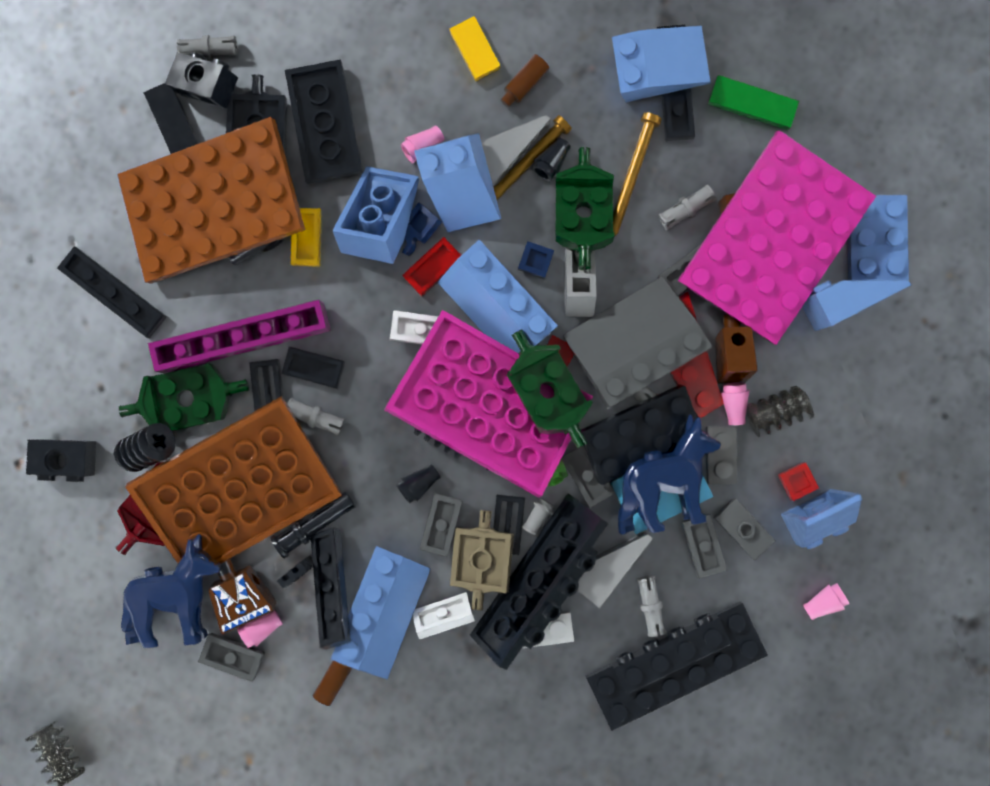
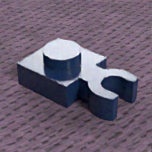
[402,202,442,256]

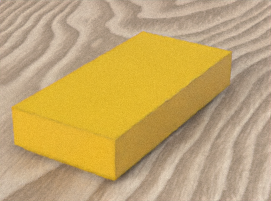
[449,16,501,82]
[290,208,322,267]

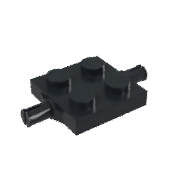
[226,74,287,153]

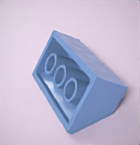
[438,240,558,353]
[331,546,431,679]

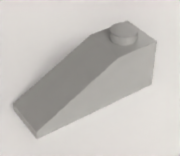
[482,115,551,188]
[564,247,597,317]
[577,532,653,608]

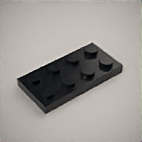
[285,59,363,184]
[581,384,697,485]

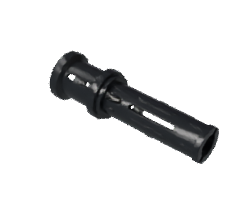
[270,492,356,559]

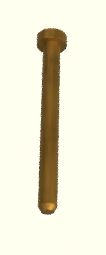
[613,112,662,236]
[494,115,572,200]

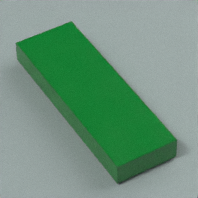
[708,75,799,130]

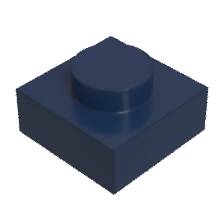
[518,241,555,279]

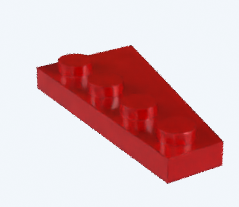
[669,292,724,418]

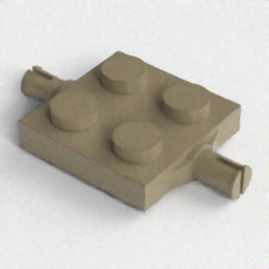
[450,510,514,610]

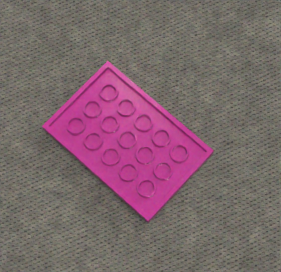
[678,130,876,345]
[385,310,593,498]

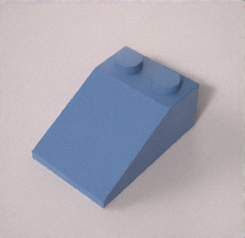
[612,26,711,102]
[414,133,502,232]
[333,166,419,264]
[802,280,911,331]
[781,489,862,549]

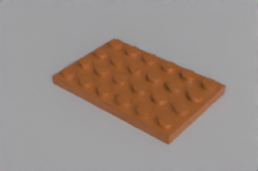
[117,117,305,284]
[125,396,342,563]

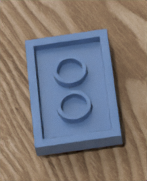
[847,195,909,281]

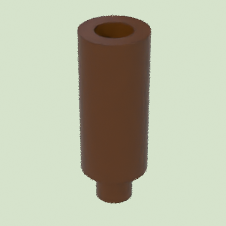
[500,54,549,108]
[312,660,352,706]

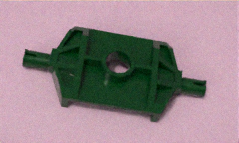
[555,147,615,270]
[506,329,593,449]
[119,363,249,431]

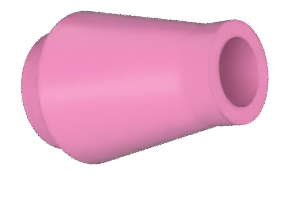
[400,125,445,164]
[720,382,750,425]
[803,583,850,620]
[237,609,283,648]

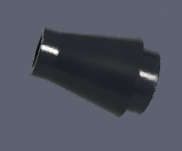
[532,137,571,181]
[396,464,441,504]

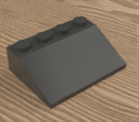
[563,277,712,410]

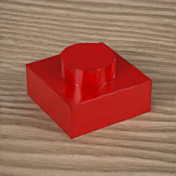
[778,462,819,501]

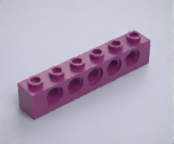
[148,300,331,374]

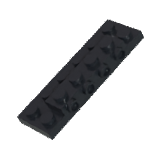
[470,493,609,670]
[586,601,768,731]

